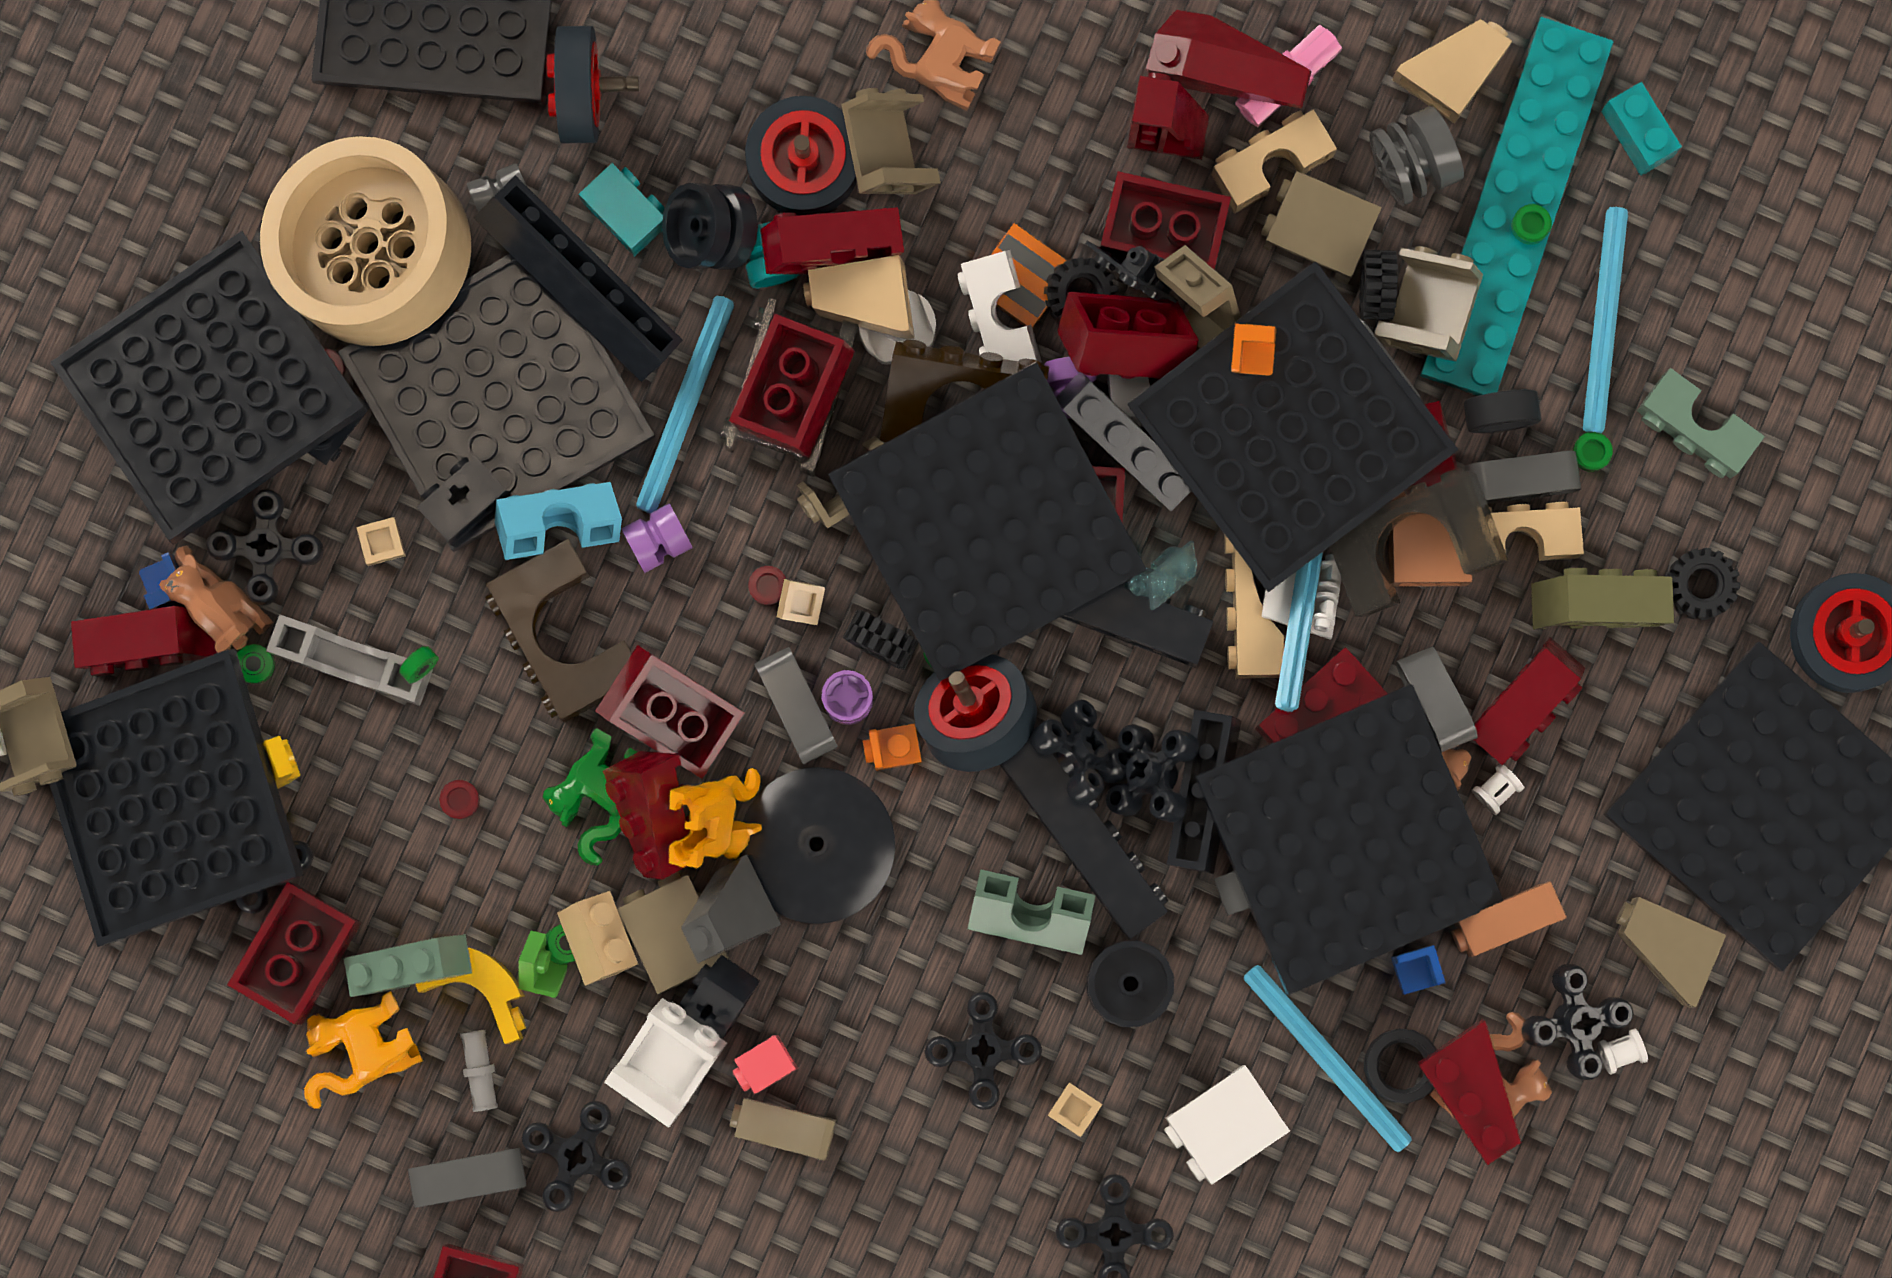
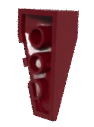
[1146,10,1312,108]

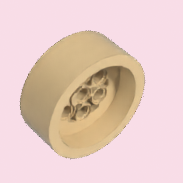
[260,136,471,346]

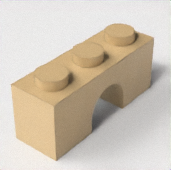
[1211,109,1337,214]
[1459,502,1584,565]

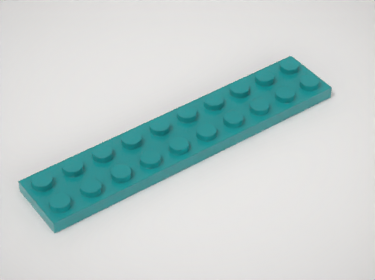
[1420,17,1614,396]

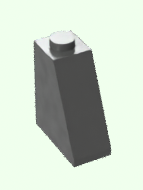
[681,855,781,963]

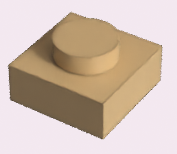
[356,517,406,566]
[776,579,825,625]
[1048,1082,1102,1137]

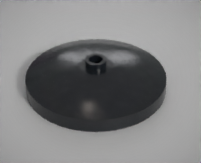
[740,767,895,924]

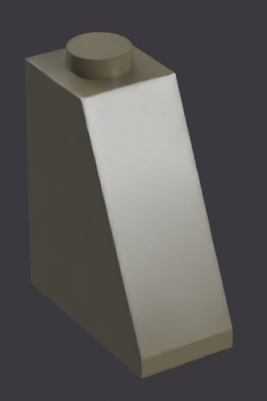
[1616,897,1726,1008]
[729,1098,837,1160]

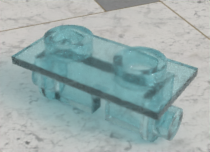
[1130,541,1197,610]

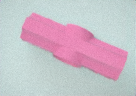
[1235,25,1342,128]

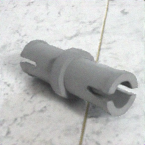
[460,1030,498,1112]

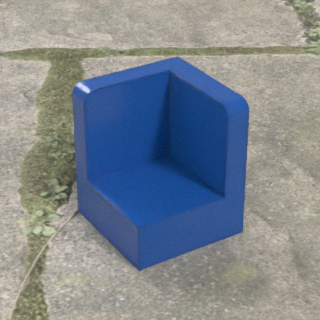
[139,552,181,610]
[1391,945,1445,995]

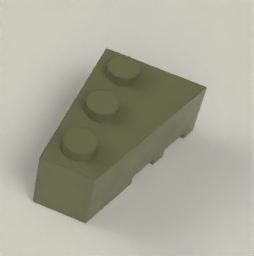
[1531,568,1674,630]

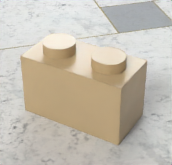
[557,891,638,986]

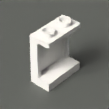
[604,998,727,1127]
[1164,1065,1290,1185]

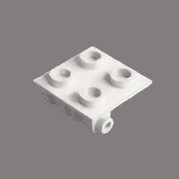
[1261,554,1344,640]

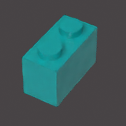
[1601,81,1682,176]
[579,163,665,257]

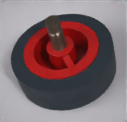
[547,26,640,144]
[745,96,857,216]
[1790,573,1892,693]
[914,654,1037,772]

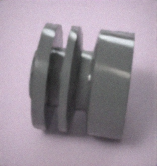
[1369,105,1464,207]

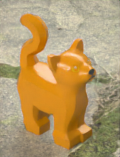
[669,768,762,868]
[304,991,423,1109]

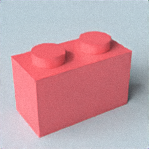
[733,1035,798,1094]

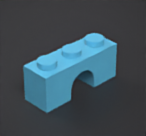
[495,482,622,560]

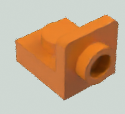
[862,723,922,771]

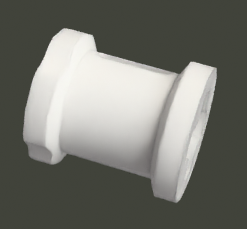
[1472,764,1524,815]
[1598,1029,1648,1074]

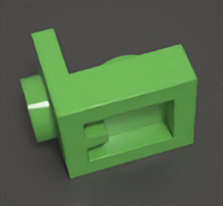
[519,931,567,998]

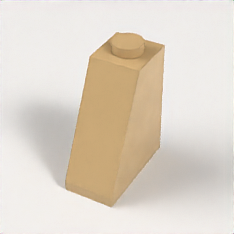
[1392,19,1512,123]
[803,255,915,340]

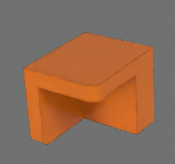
[1231,324,1276,376]

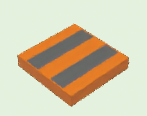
[991,223,1067,329]

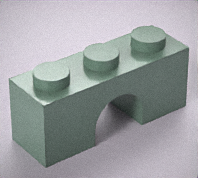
[1637,368,1765,479]
[967,869,1095,955]
[344,934,472,997]

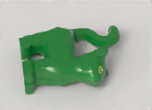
[542,728,637,865]

